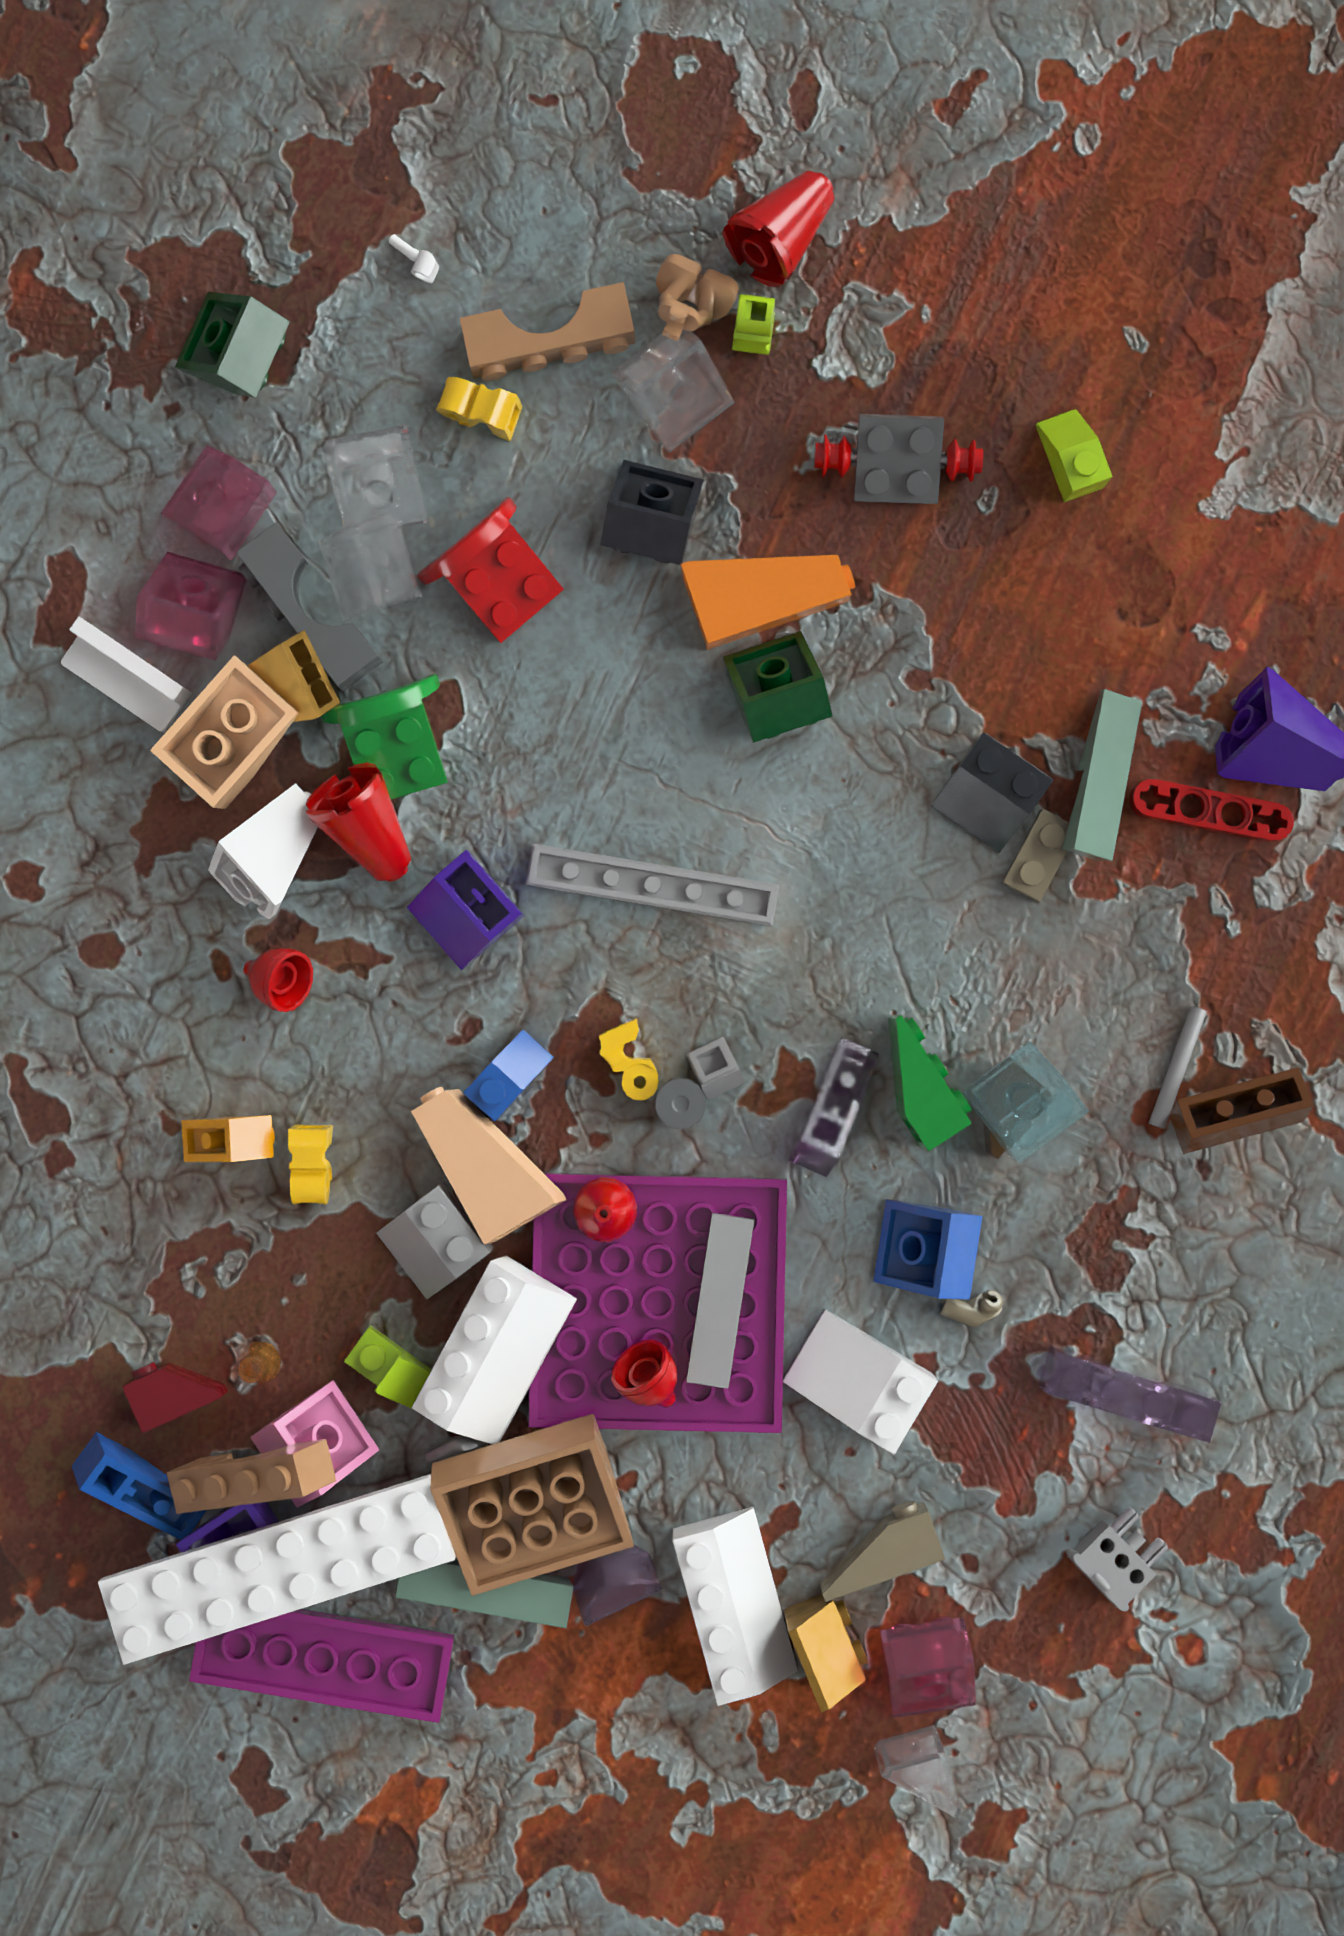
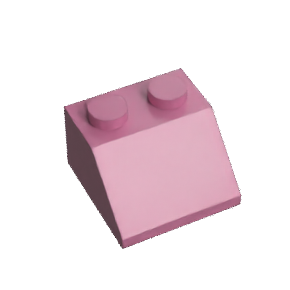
[250,1380,379,1508]

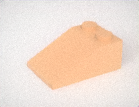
[150,655,299,809]

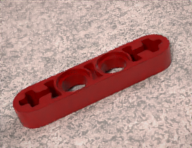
[1129,779,1294,842]

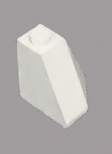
[208,783,318,919]

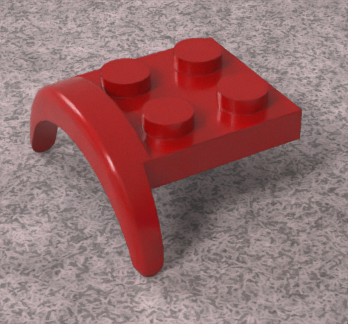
[417,497,564,643]

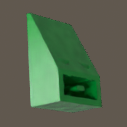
[888,1015,972,1151]

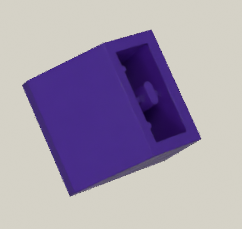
[407,850,525,970]

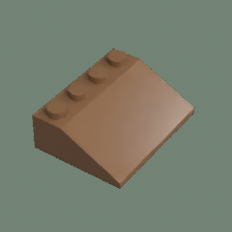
[430,1414,634,1596]

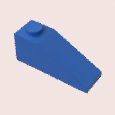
[72,1432,207,1540]

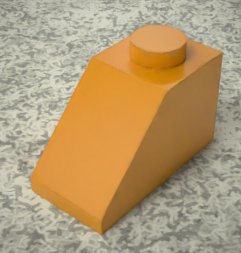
[181,1115,275,1162]

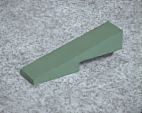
[1062,689,1142,861]
[395,1559,574,1628]

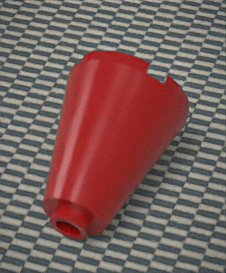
[722,171,834,287]
[305,762,411,882]

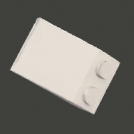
[783,1309,938,1454]

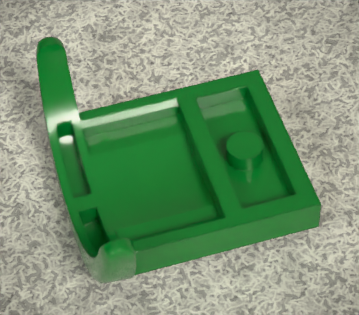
[321,674,448,799]

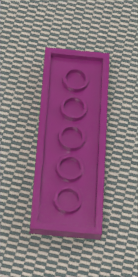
[189,1609,455,1723]

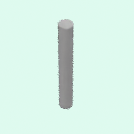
[1148,1006,1207,1129]

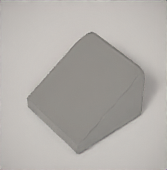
[686,1037,744,1100]

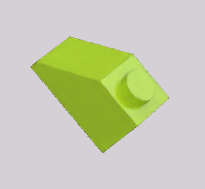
[1036,409,1113,503]

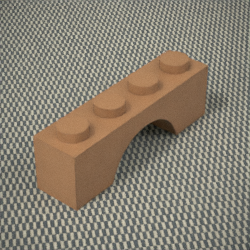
[459,282,635,381]
[166,1439,337,1514]

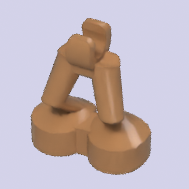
[656,254,739,341]

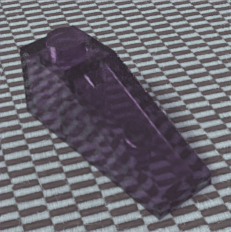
[788,1037,879,1177]

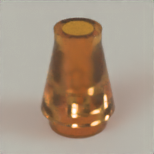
[238,1342,281,1384]

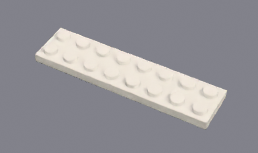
[98,1474,456,1665]

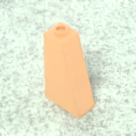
[411,1087,567,1245]

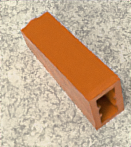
[680,555,855,650]

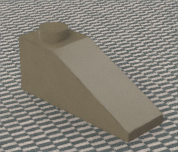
[820,1501,946,1602]

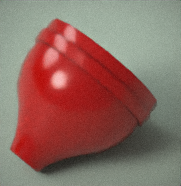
[243,948,313,1012]
[573,1177,637,1242]
[611,1340,677,1408]

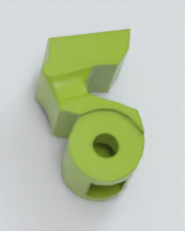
[732,294,775,355]

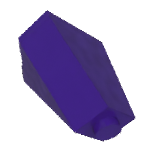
[1215,667,1344,791]

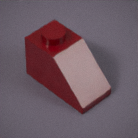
[122,1361,228,1433]

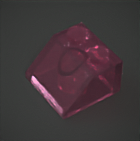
[160,445,277,561]
[135,551,247,661]
[880,1617,976,1718]

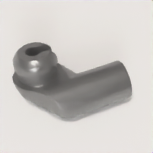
[425,1435,488,1468]

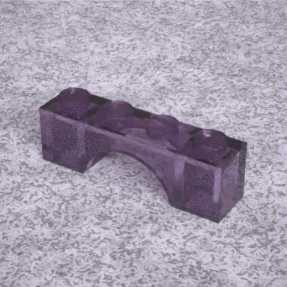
[1038,1345,1222,1443]

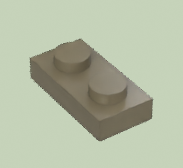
[1001,809,1069,903]

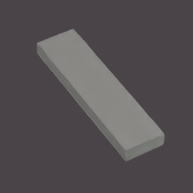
[686,1213,754,1389]

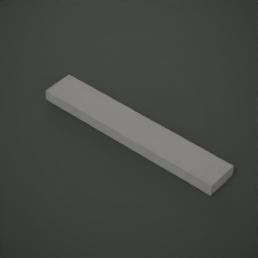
[526,843,780,926]

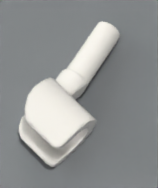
[389,234,439,283]

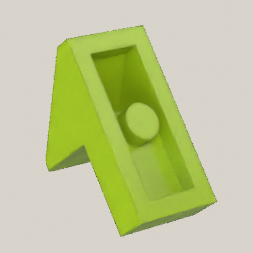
[344,1325,432,1409]

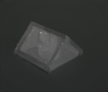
[874,1725,962,1819]

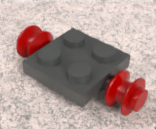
[814,414,983,504]

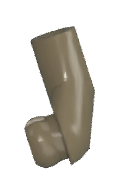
[939,1290,1003,1327]

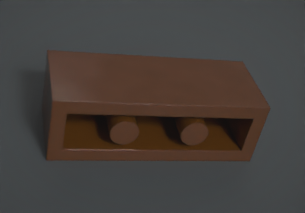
[1169,1067,1314,1154]

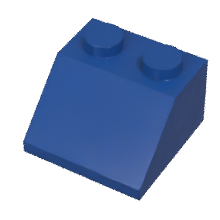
[873,1199,982,1299]

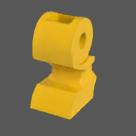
[436,377,523,442]
[598,1018,658,1101]
[288,1125,333,1204]

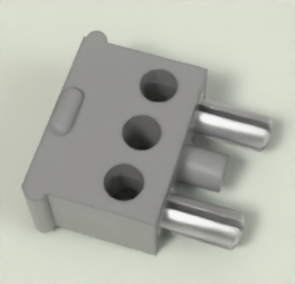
[1066,1507,1168,1611]

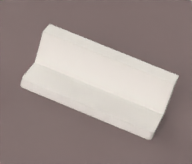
[61,616,192,732]

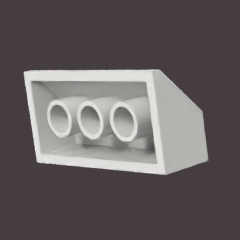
[412,1256,577,1444]
[673,1507,798,1706]

